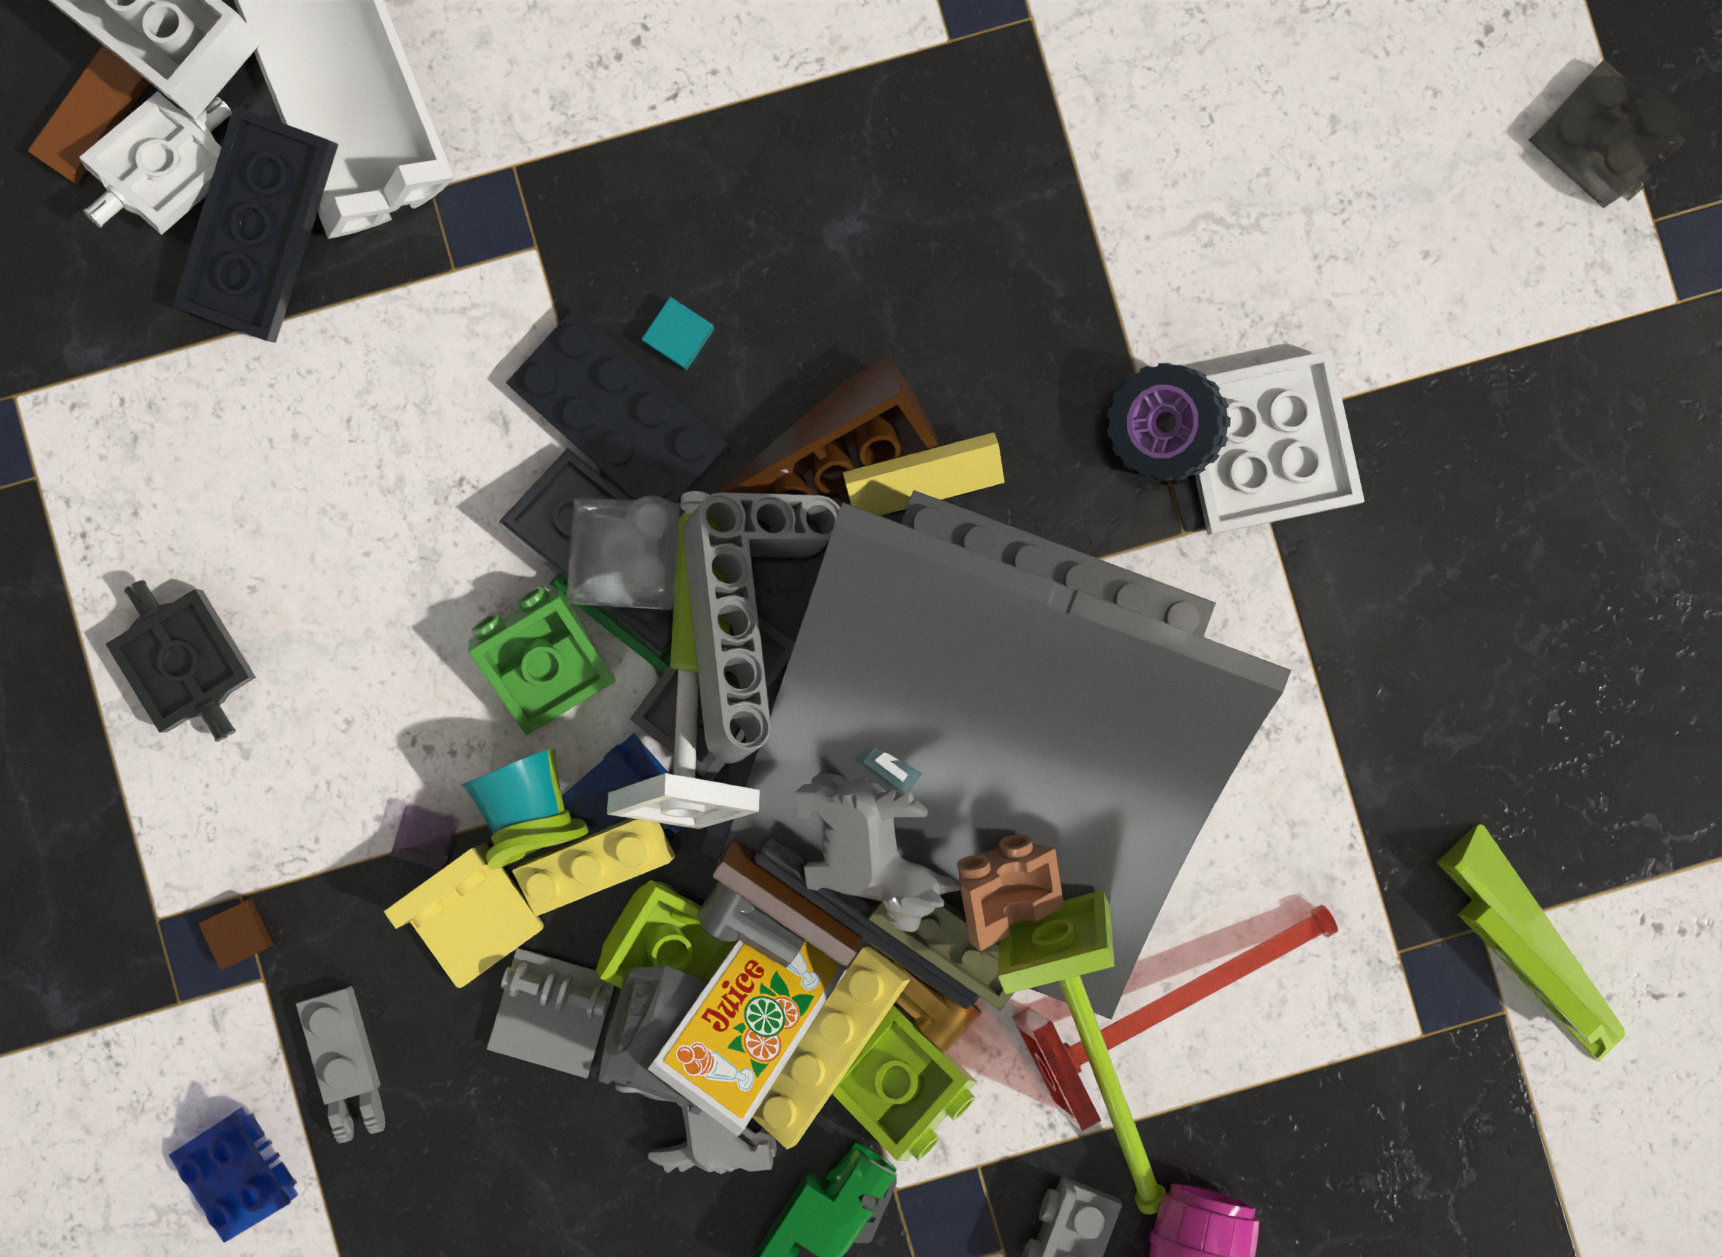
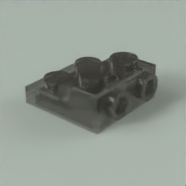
[1528,59,1690,208]

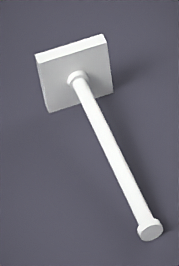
[607,491,760,829]

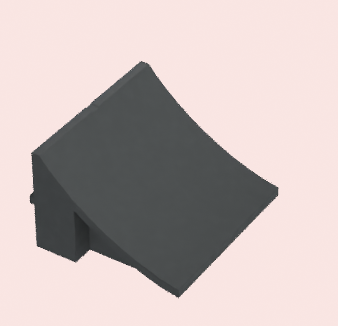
[718,490,1291,1020]

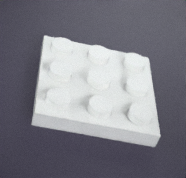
[1195,350,1365,536]

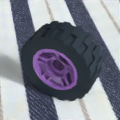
[1107,363,1231,481]

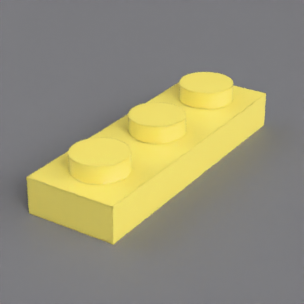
[512,818,675,917]

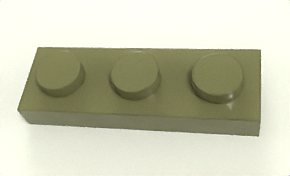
[869,901,1015,1011]

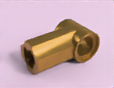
[889,958,982,1052]

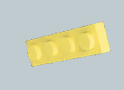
[752,946,910,1149]

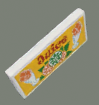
[648,939,849,1136]

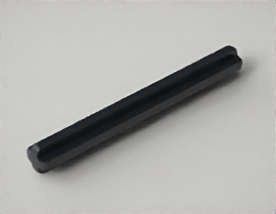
[754,837,980,1009]

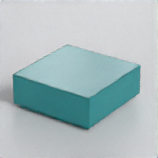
[642,297,715,371]

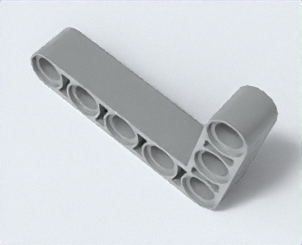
[683,492,840,763]

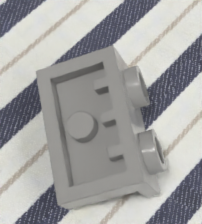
[1022,1176,1122,1257]

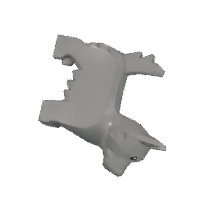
[795,773,960,932]
[615,1083,777,1174]

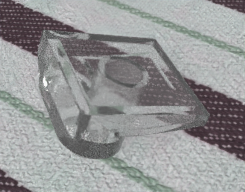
[567,496,680,610]

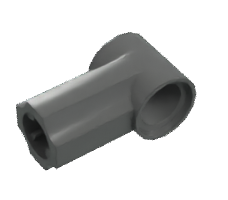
[697,881,805,968]

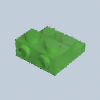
[468,586,616,736]

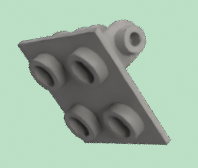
[487,948,614,1078]

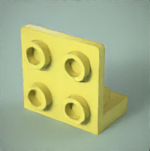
[384,843,544,988]

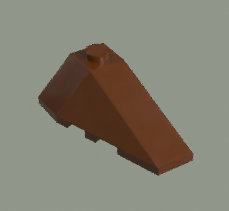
[719,356,942,524]

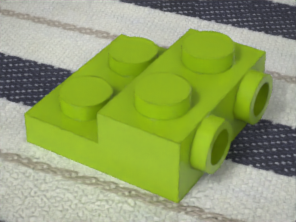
[832,1006,977,1161]

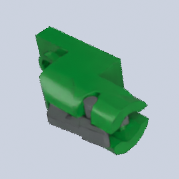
[752,1142,897,1257]

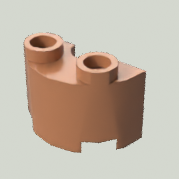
[957,835,1064,951]

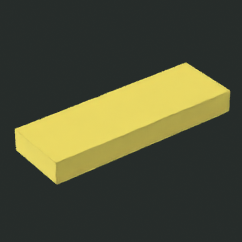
[843,432,1005,516]

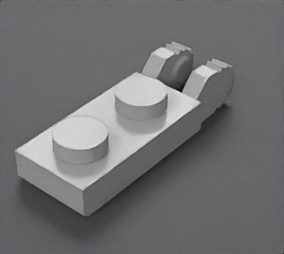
[296,986,386,1143]

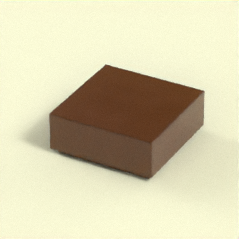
[198,899,274,971]

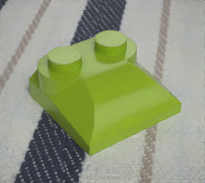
[596,880,738,988]

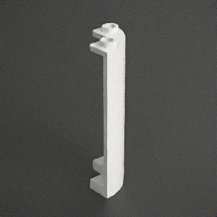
[234,0,454,239]

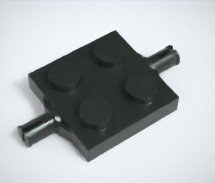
[106,580,256,742]

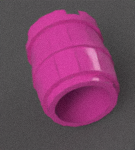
[1149,1184,1259,1257]

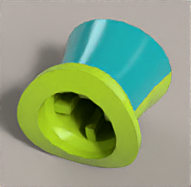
[462,749,589,870]

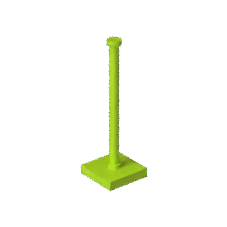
[998,890,1166,1214]

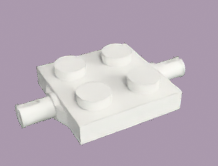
[79,91,232,235]

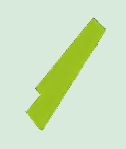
[1437,824,1625,1061]

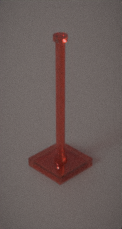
[1012,905,1338,1131]

